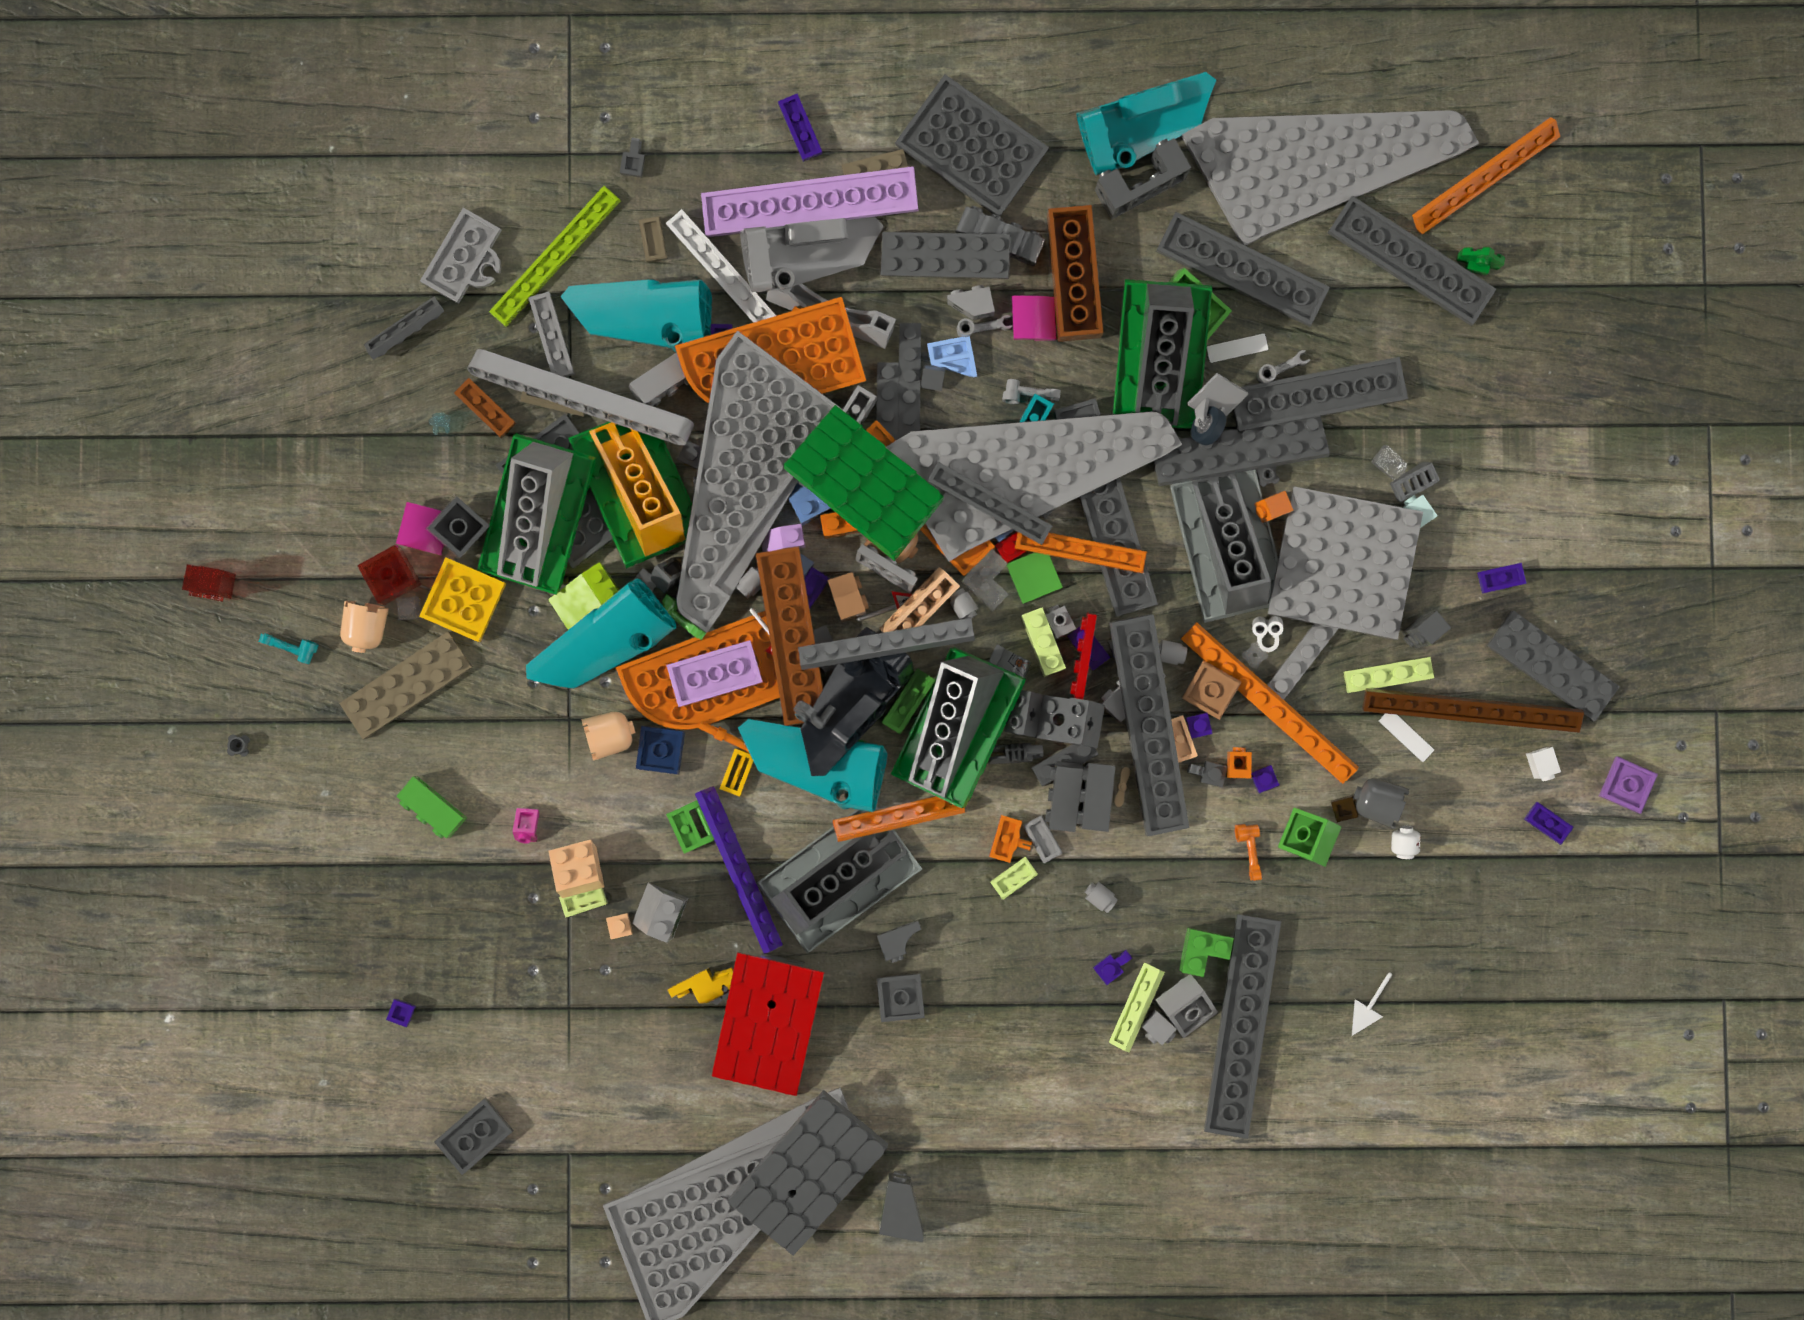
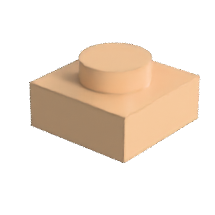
[606,913,633,939]

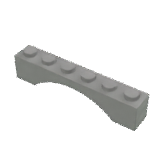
[766,273,896,349]

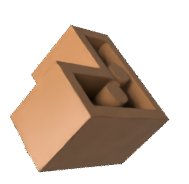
[828,572,869,623]

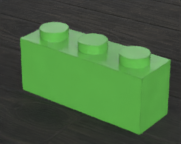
[396,776,467,838]

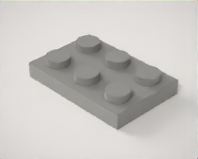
[856,544,918,594]

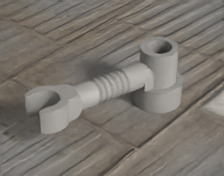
[957,315,1012,337]
[1257,350,1310,383]
[1002,379,1061,404]

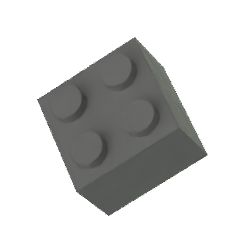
[425,496,490,558]

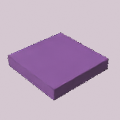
[1599,757,1658,814]

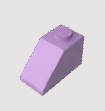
[761,524,806,552]

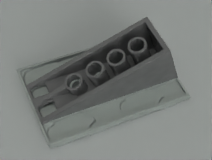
[1170,470,1278,623]
[756,806,922,953]

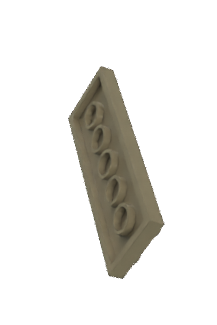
[339,631,473,739]

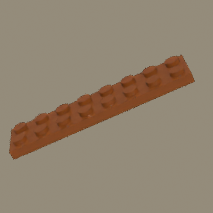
[756,546,823,726]

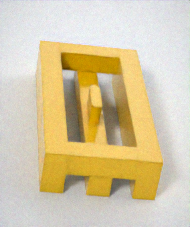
[720,748,754,797]

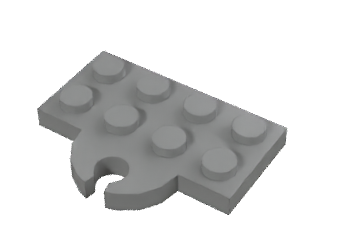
[420,208,502,304]

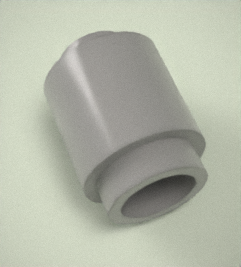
[736,567,761,598]
[949,588,979,620]
[1158,640,1187,665]
[1084,881,1118,913]

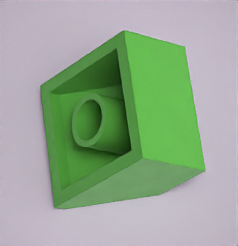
[1278,808,1342,867]

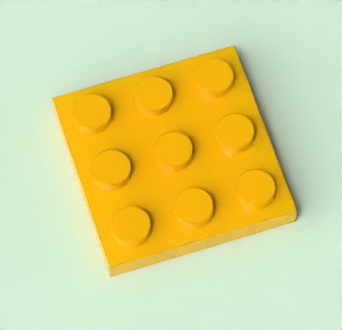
[419,557,506,643]

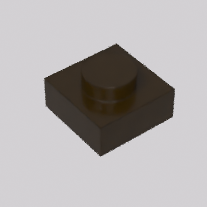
[1331,795,1359,823]

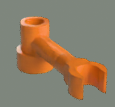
[1235,824,1262,881]

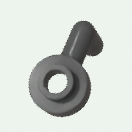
[793,701,836,729]

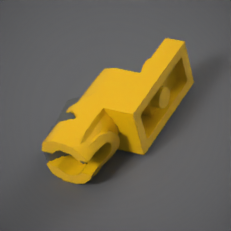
[668,967,733,1005]

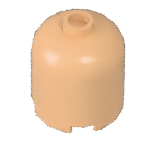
[340,601,388,653]
[582,712,635,761]

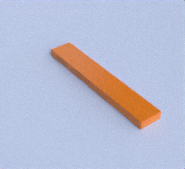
[1015,532,1147,574]
[833,796,965,842]

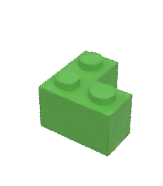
[1179,927,1234,977]

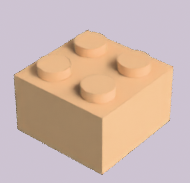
[548,840,604,898]

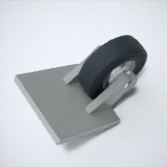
[1188,373,1248,445]

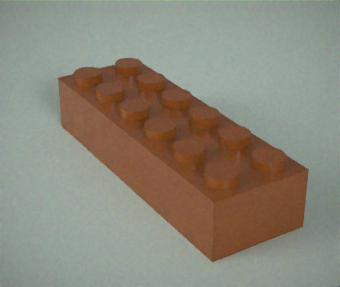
[1047,205,1103,342]

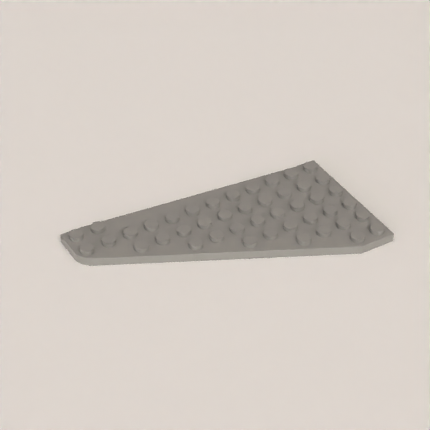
[1181,110,1479,246]
[676,331,843,633]
[886,412,1182,562]
[603,1087,850,1320]

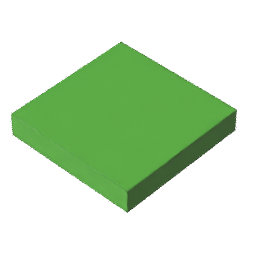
[1006,553,1063,604]

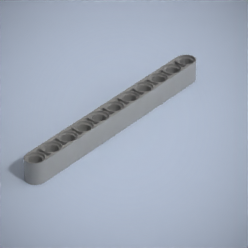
[468,349,694,445]

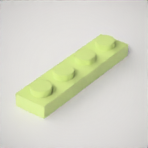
[1344,657,1434,693]
[1109,963,1165,1052]

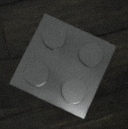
[877,973,925,1022]

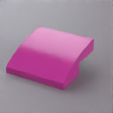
[1012,296,1056,341]
[396,502,444,556]

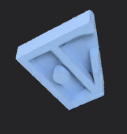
[927,336,977,378]

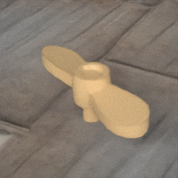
[1114,767,1130,807]

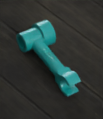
[258,633,319,664]

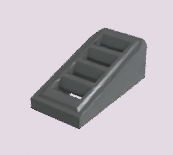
[1390,462,1440,502]

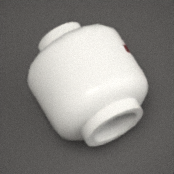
[1391,826,1421,859]

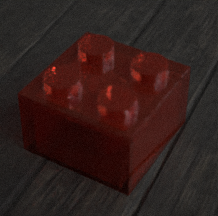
[357,544,422,605]

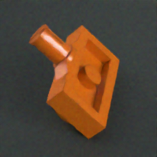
[989,815,1032,863]

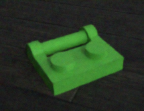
[666,800,714,854]

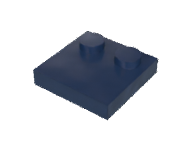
[636,726,685,775]

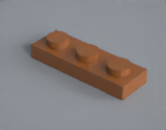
[454,378,516,439]

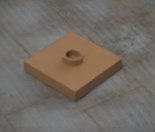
[1182,661,1241,720]

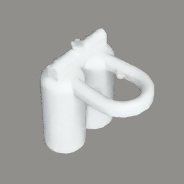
[1252,616,1283,652]

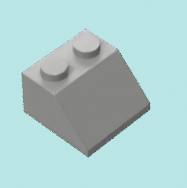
[1156,974,1218,1038]

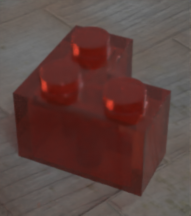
[182,564,236,602]

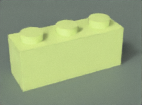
[1021,607,1066,677]

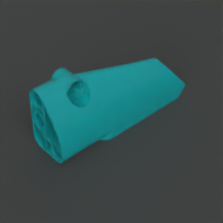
[1076,72,1216,176]
[561,280,712,352]
[526,578,677,689]
[738,719,887,812]

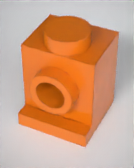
[1226,747,1252,778]

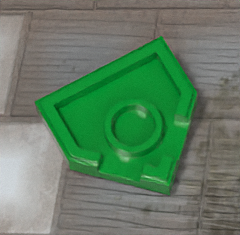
[1456,247,1505,276]

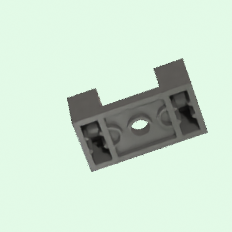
[1095,138,1191,220]
[1005,690,1105,748]

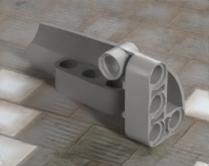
[740,217,884,293]

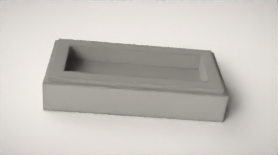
[1023,815,1062,863]

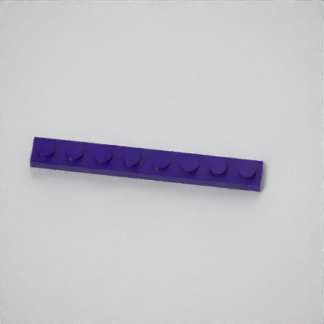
[695,786,783,954]

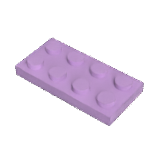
[666,640,763,707]

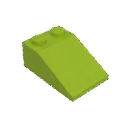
[548,562,619,630]

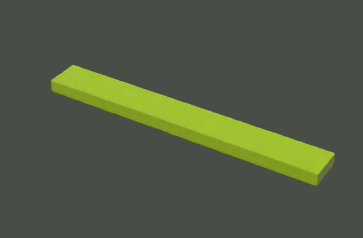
[489,186,621,327]

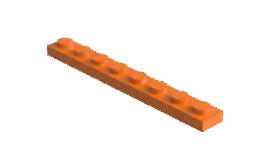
[1412,117,1560,234]

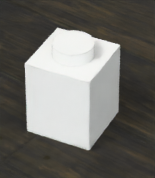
[1526,747,1561,781]

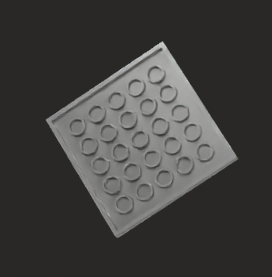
[1267,487,1423,640]

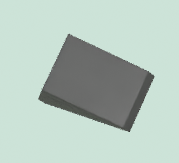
[649,557,682,594]

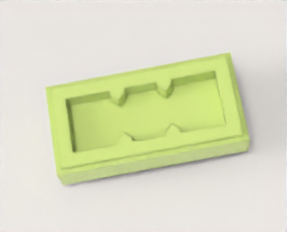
[990,857,1038,899]
[559,888,608,918]

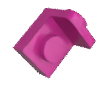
[512,808,539,844]

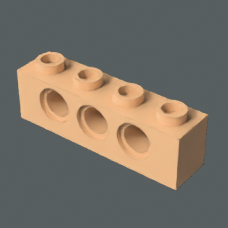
[879,567,960,633]

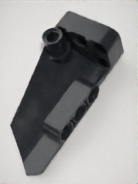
[801,627,915,776]

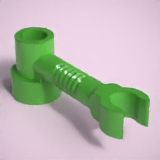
[662,594,706,640]

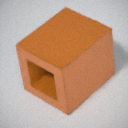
[1254,491,1294,523]

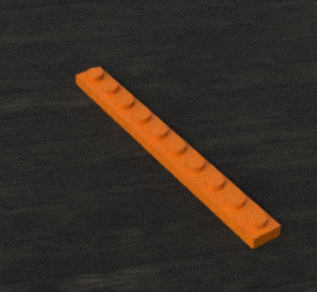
[1181,622,1359,784]

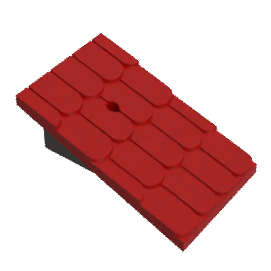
[712,952,824,1096]

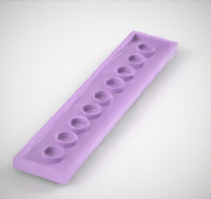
[701,166,919,237]

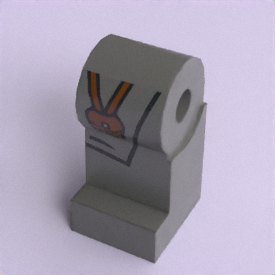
[989,644,1032,678]

